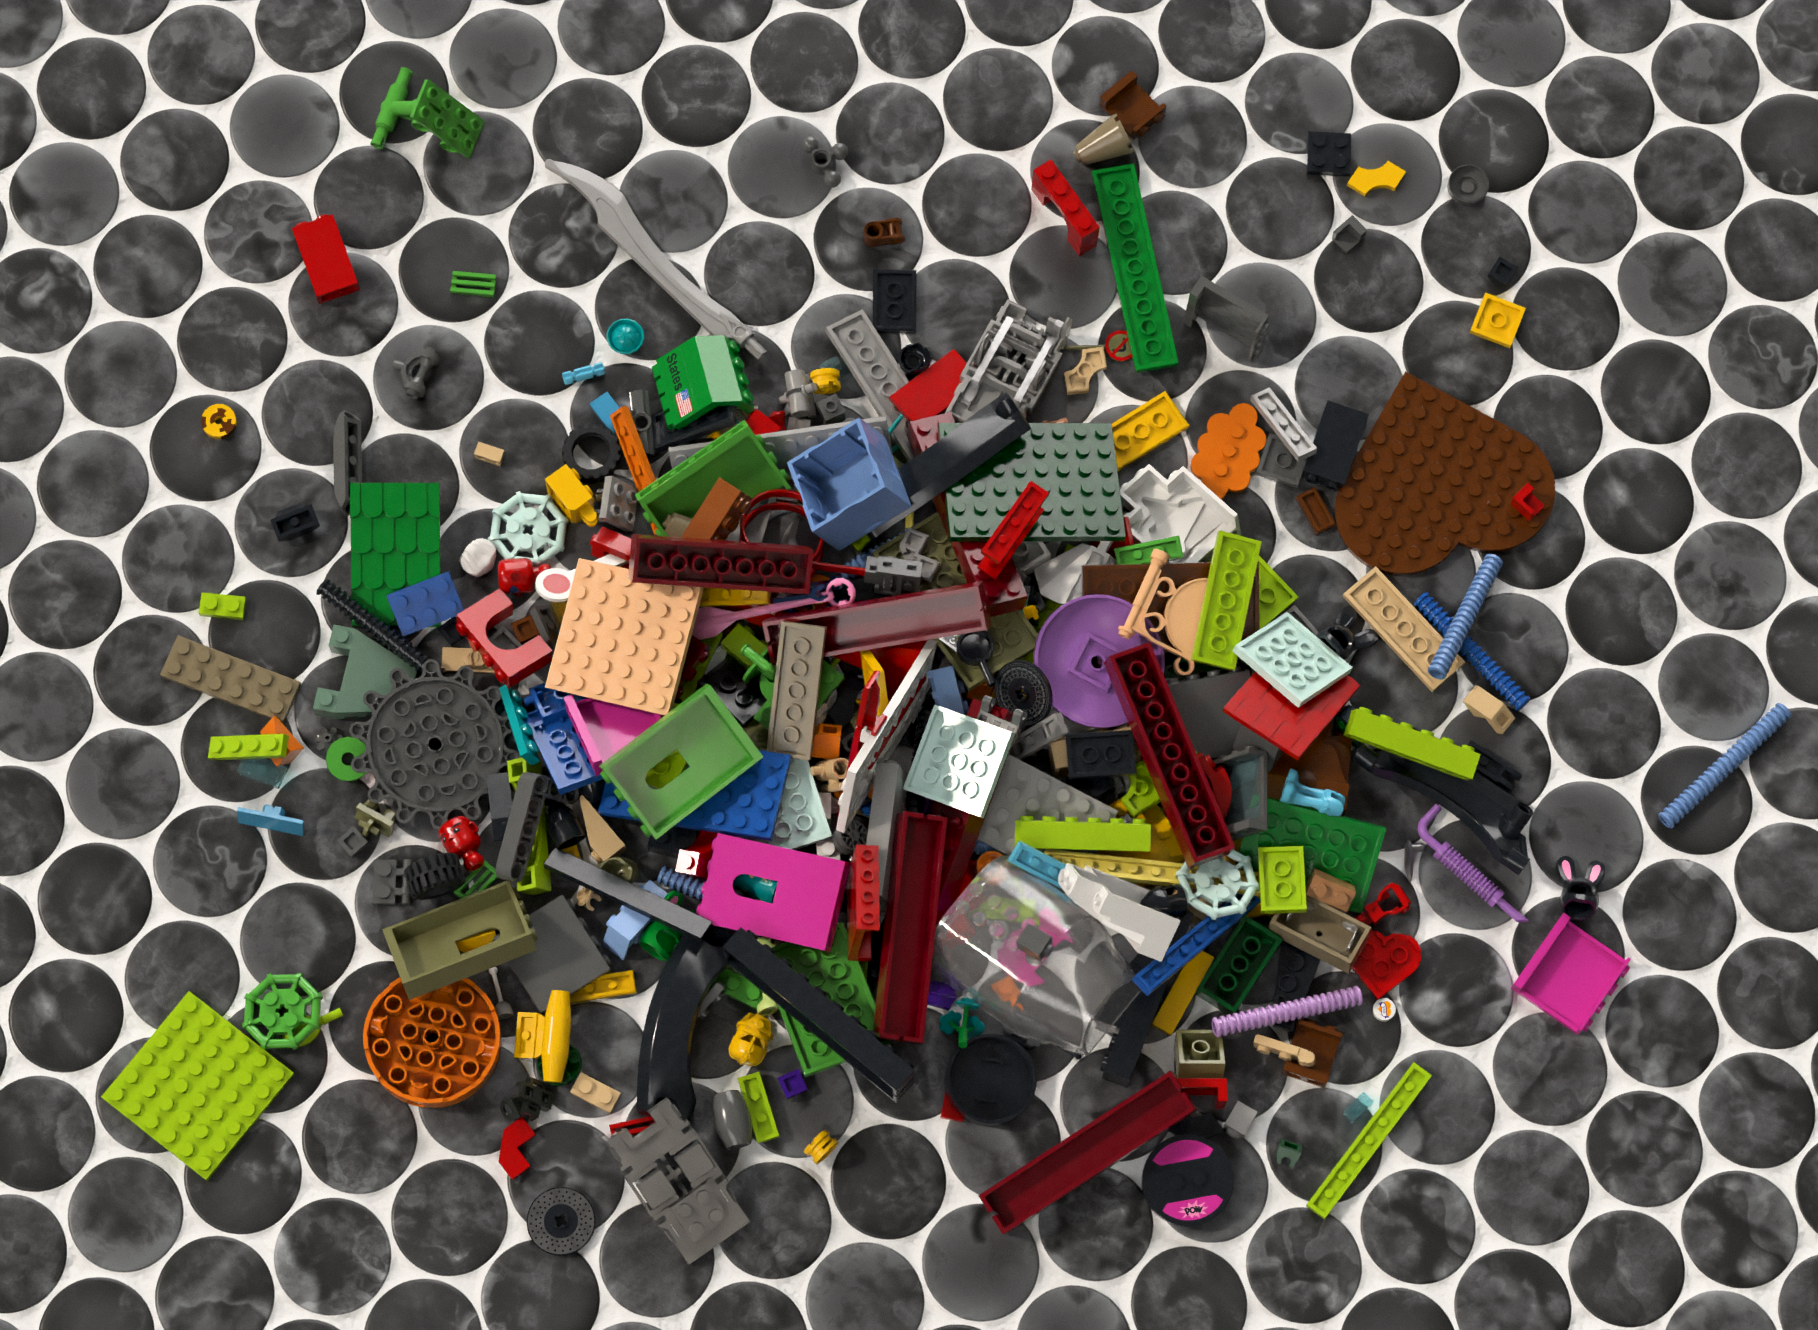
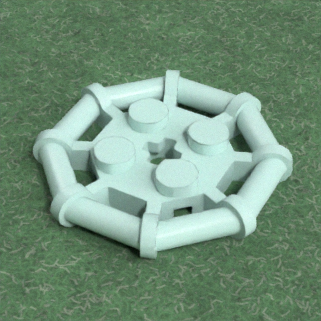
[488,491,569,567]
[1176,850,1260,920]

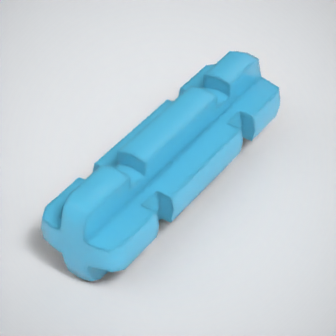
[562,362,605,385]

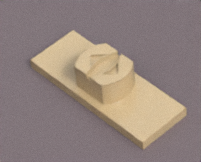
[441,647,495,674]

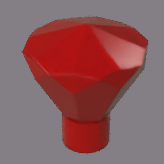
[768,411,786,431]

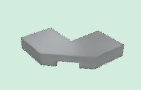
[899,527,940,584]

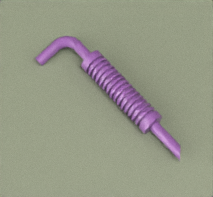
[1417,804,1529,923]

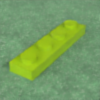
[208,734,289,761]

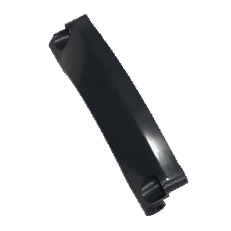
[866,392,1031,541]
[636,925,737,1124]

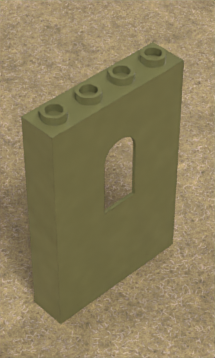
[382,881,538,1000]

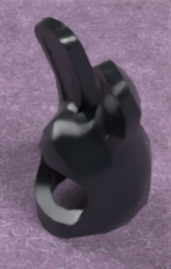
[1316,606,1378,660]

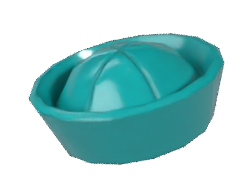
[606,318,644,355]

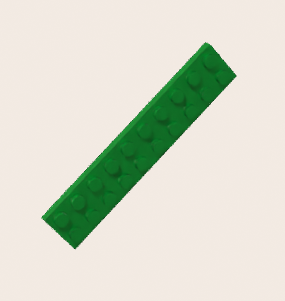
[1092,163,1179,373]

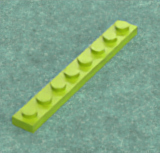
[1306,1062,1432,1219]

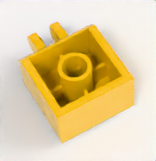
[545,464,598,527]

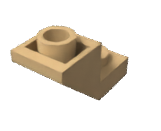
[1463,685,1515,734]

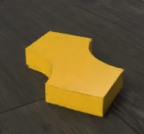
[1347,161,1406,197]

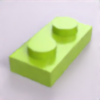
[199,592,247,620]

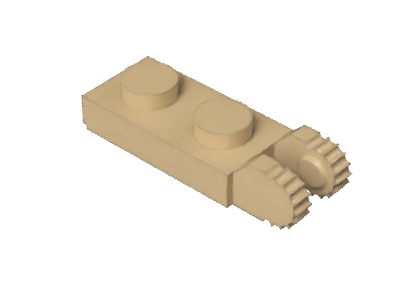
[1253,1034,1315,1068]

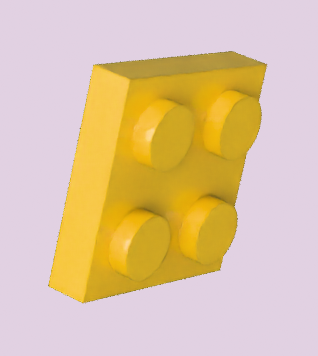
[1470,293,1526,349]

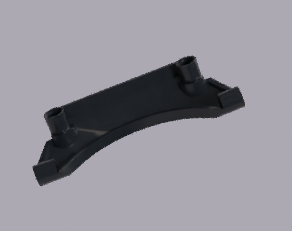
[1352,727,1534,875]

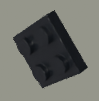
[1307,131,1351,176]

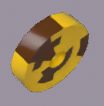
[201,404,237,439]

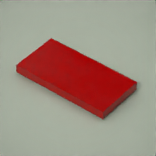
[889,349,967,423]

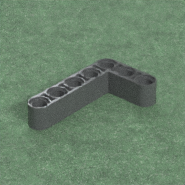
[495,772,579,882]

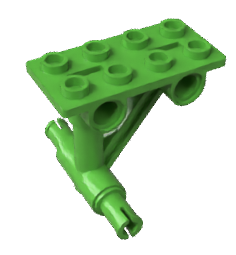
[370,67,484,158]

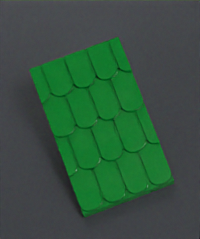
[350,483,441,628]

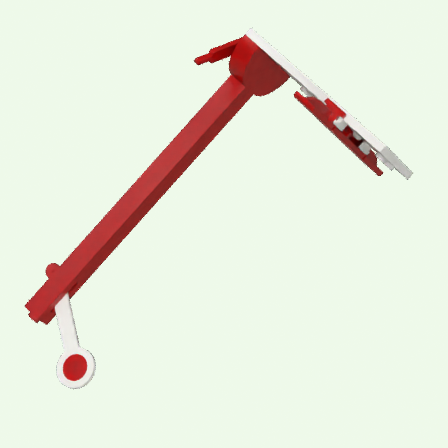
[535,526,937,833]

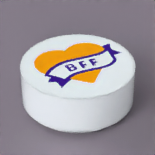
[1372,998,1396,1022]

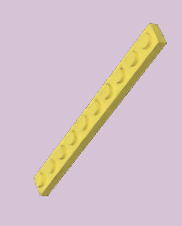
[1044,849,1260,896]

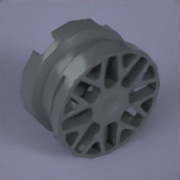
[833,820,868,855]

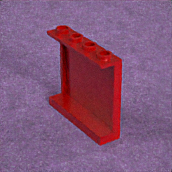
[847,845,880,961]

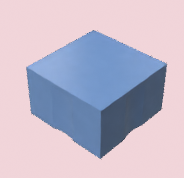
[787,418,912,551]

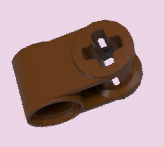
[863,218,905,247]

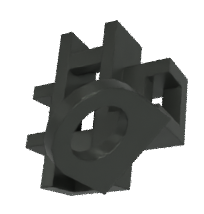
[500,1077,554,1121]

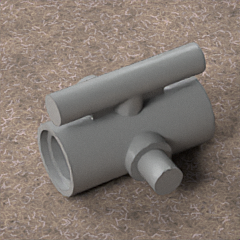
[779,369,817,418]

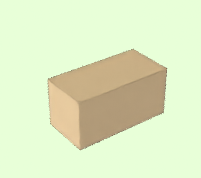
[474,442,505,467]

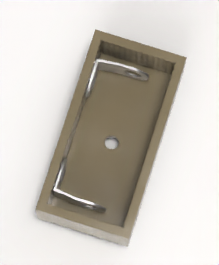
[1269,895,1371,974]

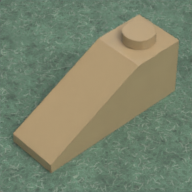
[579,795,626,864]

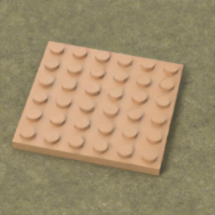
[545,558,704,716]

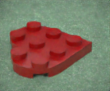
[1352,930,1421,1000]

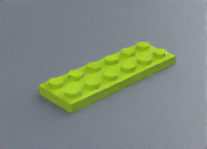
[1191,530,1262,671]

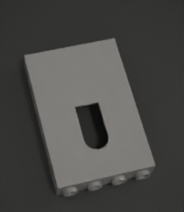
[866,760,908,917]

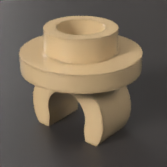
[576,887,601,911]

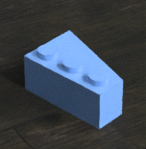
[602,880,668,961]

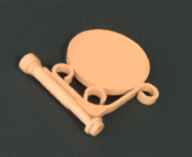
[1118,549,1244,676]

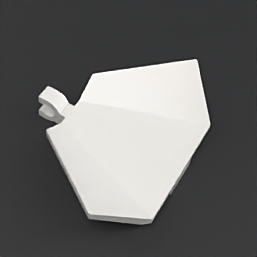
[1034,541,1117,605]

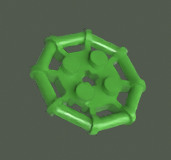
[242,972,323,1050]

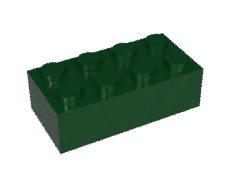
[1195,915,1283,1016]

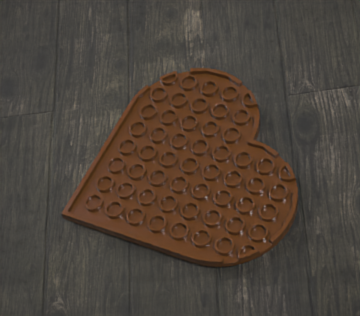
[1335,371,1555,575]

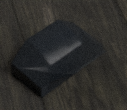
[270,503,320,542]

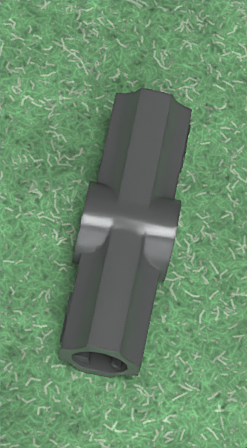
[629,390,655,458]

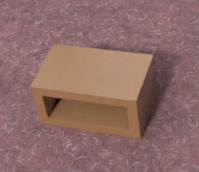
[1306,868,1356,912]

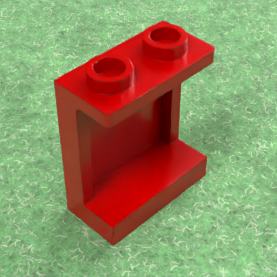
[1177,1078,1227,1109]

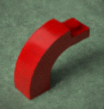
[1197,752,1232,819]

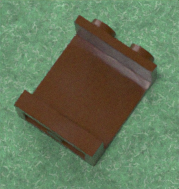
[1099,70,1166,140]
[1281,1018,1343,1088]

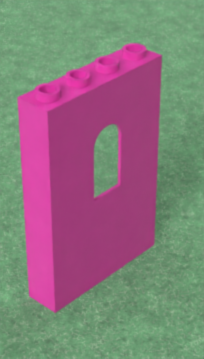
[696,833,851,952]

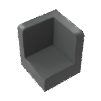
[1332,215,1367,253]

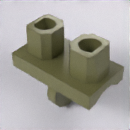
[354,799,396,838]

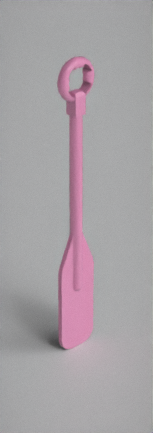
[692,578,856,640]

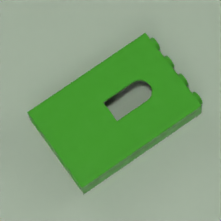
[599,684,763,839]

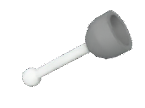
[489,967,514,1020]

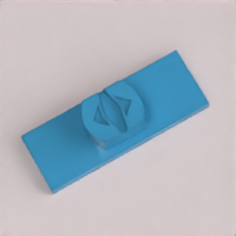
[237,804,305,836]

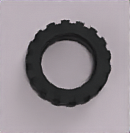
[562,423,621,484]

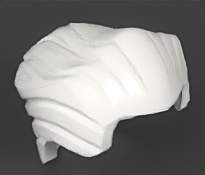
[459,538,496,577]

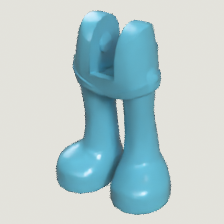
[1280,769,1345,816]

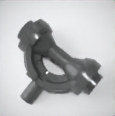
[392,347,441,399]

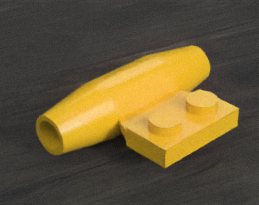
[514,990,572,1083]

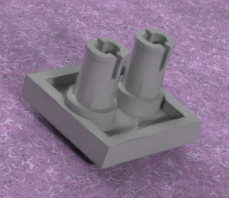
[595,476,638,532]

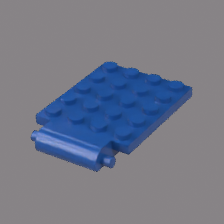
[523,683,603,795]

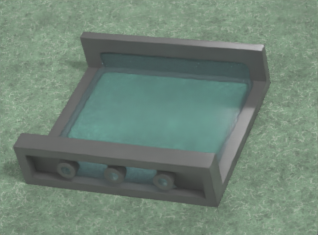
[1212,746,1267,841]

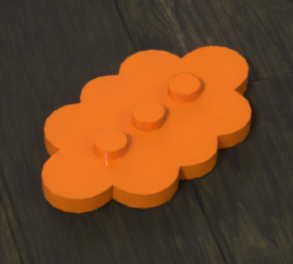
[1190,403,1267,500]

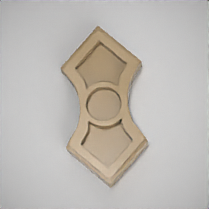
[1064,347,1107,395]

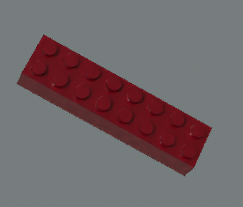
[628,534,813,594]

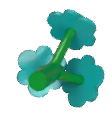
[939,997,985,1048]

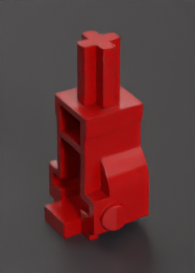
[1354,882,1412,925]

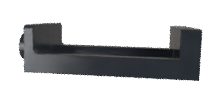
[1301,400,1369,491]

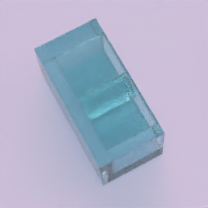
[1342,1092,1373,1123]

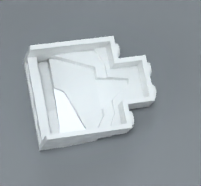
[1120,464,1241,563]
[1058,863,1180,962]

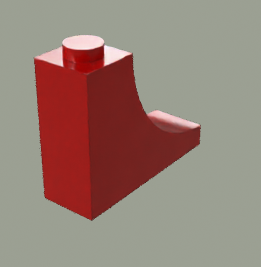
[675,830,727,879]

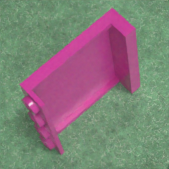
[564,695,664,776]
[1511,913,1631,1035]

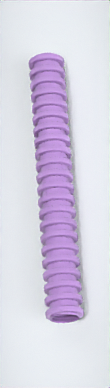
[1212,986,1363,1037]

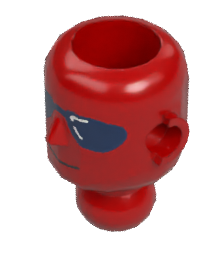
[498,558,551,597]

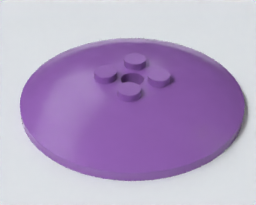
[1034,594,1165,728]

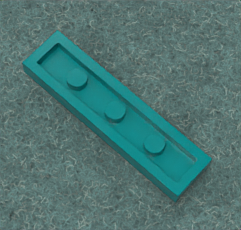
[499,685,540,766]

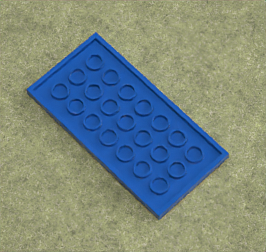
[598,750,792,841]

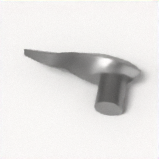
[1404,840,1424,882]

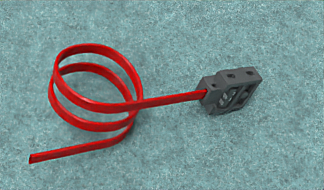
[739,489,923,596]

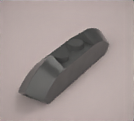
[333,410,362,517]

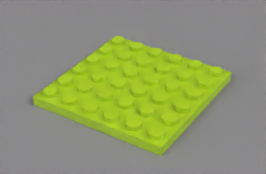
[101,991,295,1181]

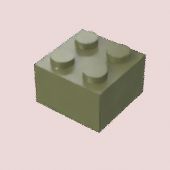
[1174,1030,1225,1078]

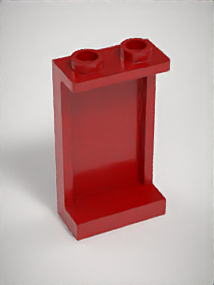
[292,214,360,304]

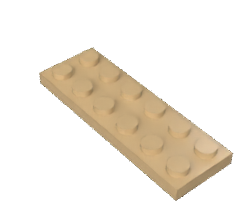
[1343,566,1465,692]

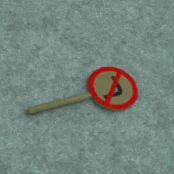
[1064,330,1132,362]

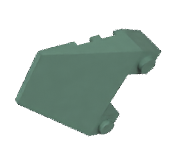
[313,624,417,720]

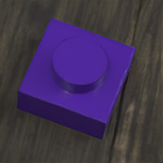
[777,1069,808,1100]

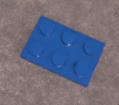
[386,571,465,636]

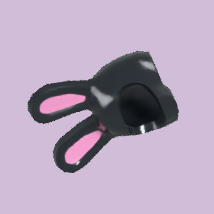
[1556,856,1605,920]

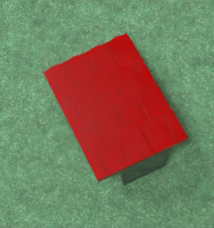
[1222,672,1360,772]

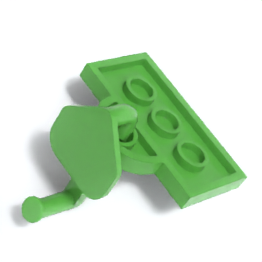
[740,644,845,730]

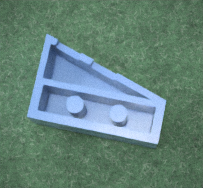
[927,665,969,715]

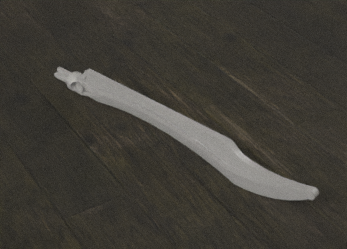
[545,159,767,360]

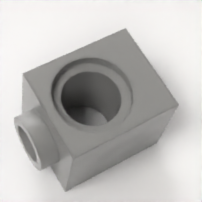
[1223,1101,1258,1139]

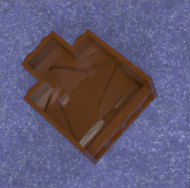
[1255,722,1352,816]

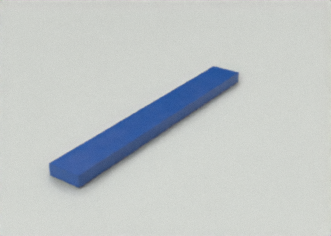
[1132,894,1260,996]

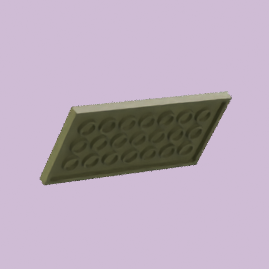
[872,512,1038,691]

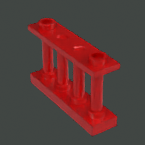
[977,481,1049,580]

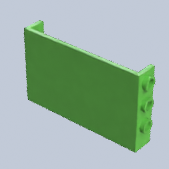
[635,420,791,537]

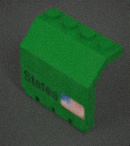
[652,335,755,430]

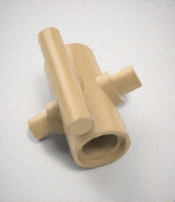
[810,758,849,793]

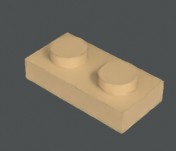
[570,1072,621,1114]

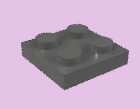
[1256,433,1307,488]

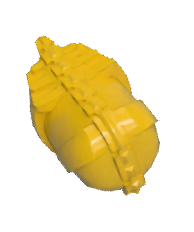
[728,1013,774,1066]

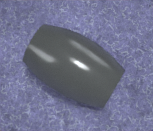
[713,1090,752,1150]

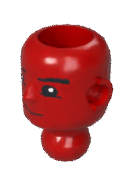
[438,816,484,872]

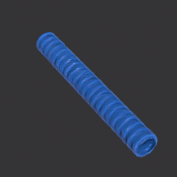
[1413,592,1530,711]

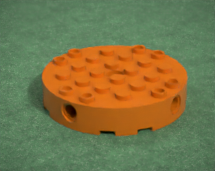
[363,977,502,1108]

